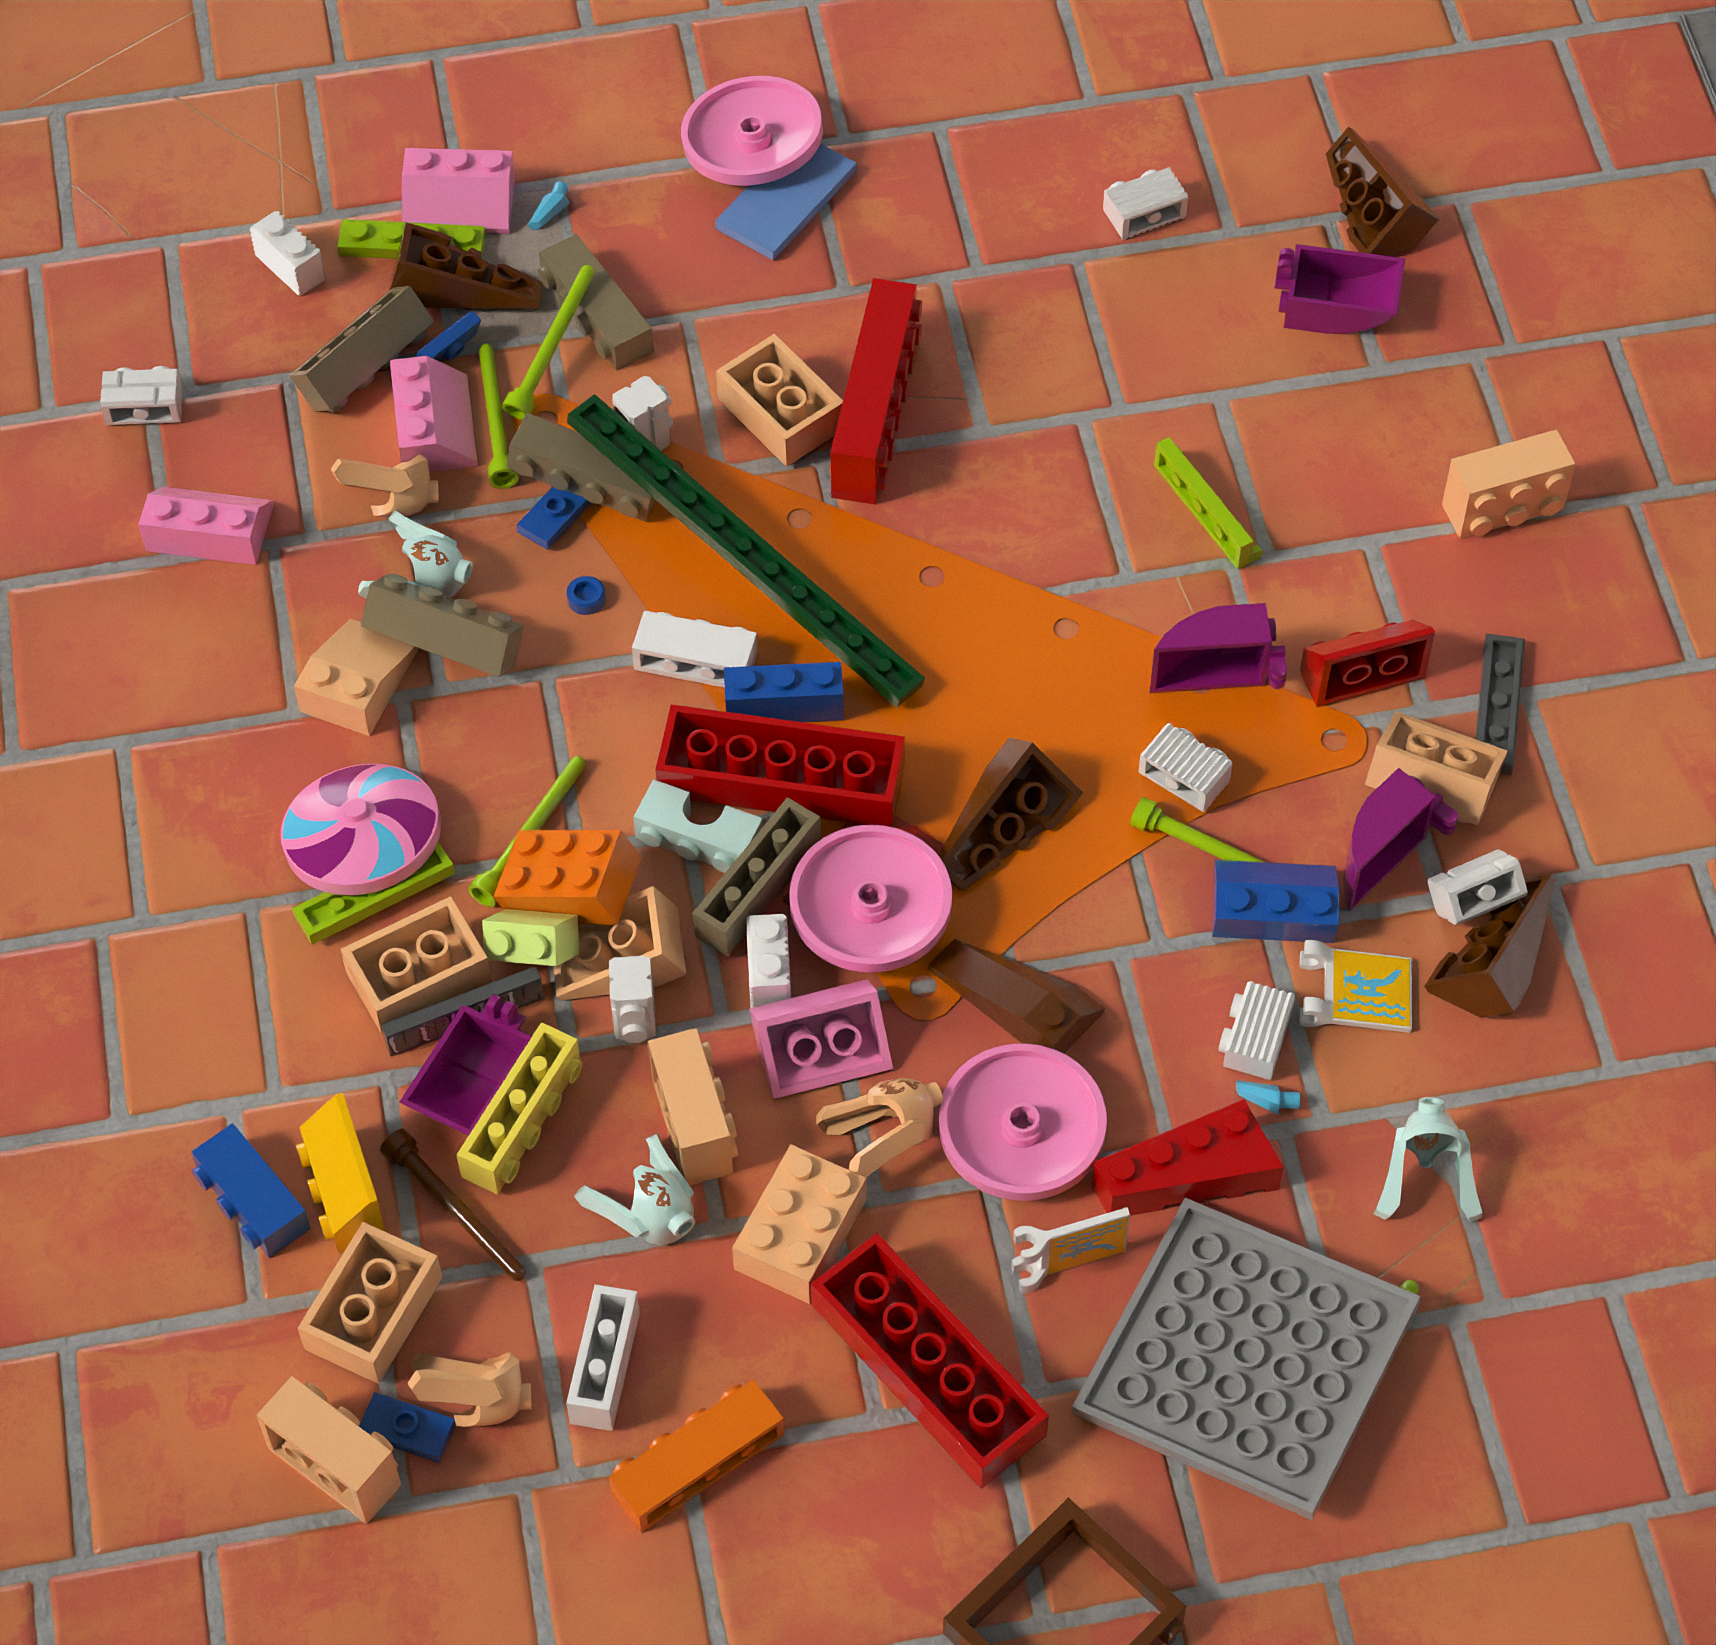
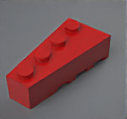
[1091,1099,1284,1216]

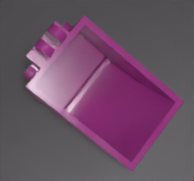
[1274,244,1405,334]
[1149,603,1287,693]
[1344,768,1458,912]
[399,994,532,1136]

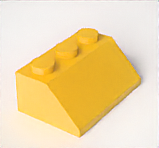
[296,1093,386,1253]

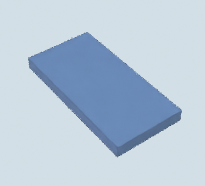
[715,143,857,261]

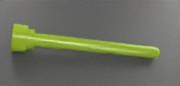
[502,265,595,421]
[479,343,519,489]
[468,756,586,907]
[1130,796,1264,862]

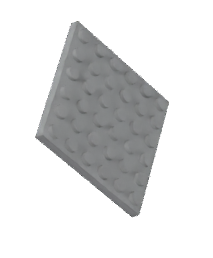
[1072,1198,1420,1520]

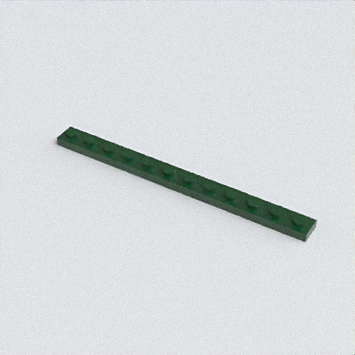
[567,394,925,708]

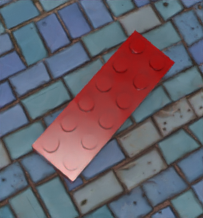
[830,278,923,505]
[655,704,905,827]
[811,1232,1049,1489]

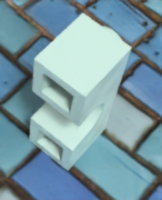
[633,779,763,873]

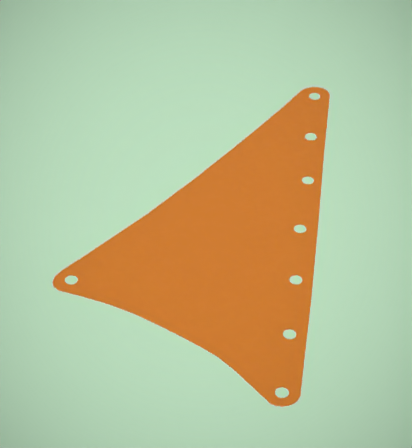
[513,393,1367,1021]

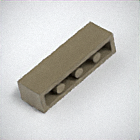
[538,234,654,371]
[289,286,434,412]
[507,413,657,522]
[361,574,524,677]
[692,798,822,957]

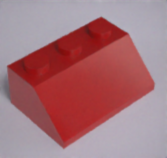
[1300,620,1435,707]

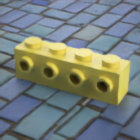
[457,1022,583,1195]

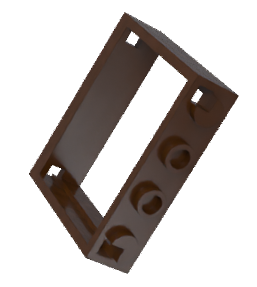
[943,1497,1187,1645]

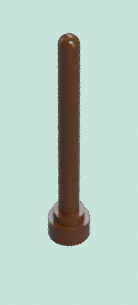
[380,1128,526,1281]

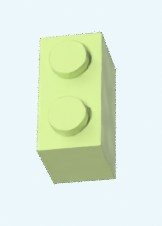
[482,909,579,966]

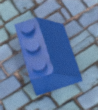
[1212,860,1339,943]

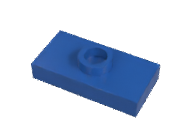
[416,311,481,362]
[517,487,591,550]
[359,1392,456,1463]

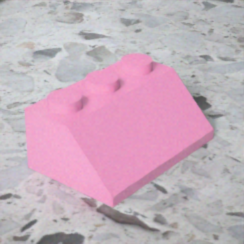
[402,148,516,234]
[390,356,478,472]
[138,487,274,565]
[749,979,893,1099]

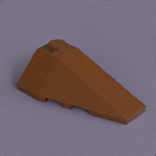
[1326,126,1439,256]
[389,222,542,309]
[938,738,1083,891]
[1424,873,1556,1018]
[928,939,1105,1054]

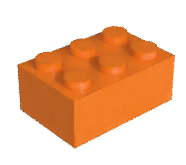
[493,830,642,925]

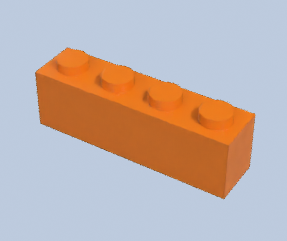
[609,1379,785,1533]

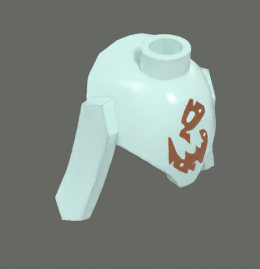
[358,510,473,599]
[1374,1097,1483,1222]
[574,1133,695,1245]

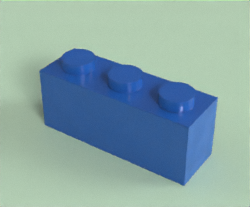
[724,662,844,722]
[191,1123,311,1258]

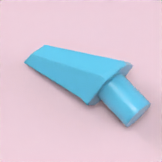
[528,182,570,230]
[1236,1080,1300,1114]

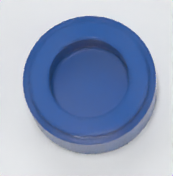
[567,576,606,615]

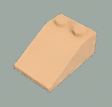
[294,619,419,736]
[553,886,687,1001]

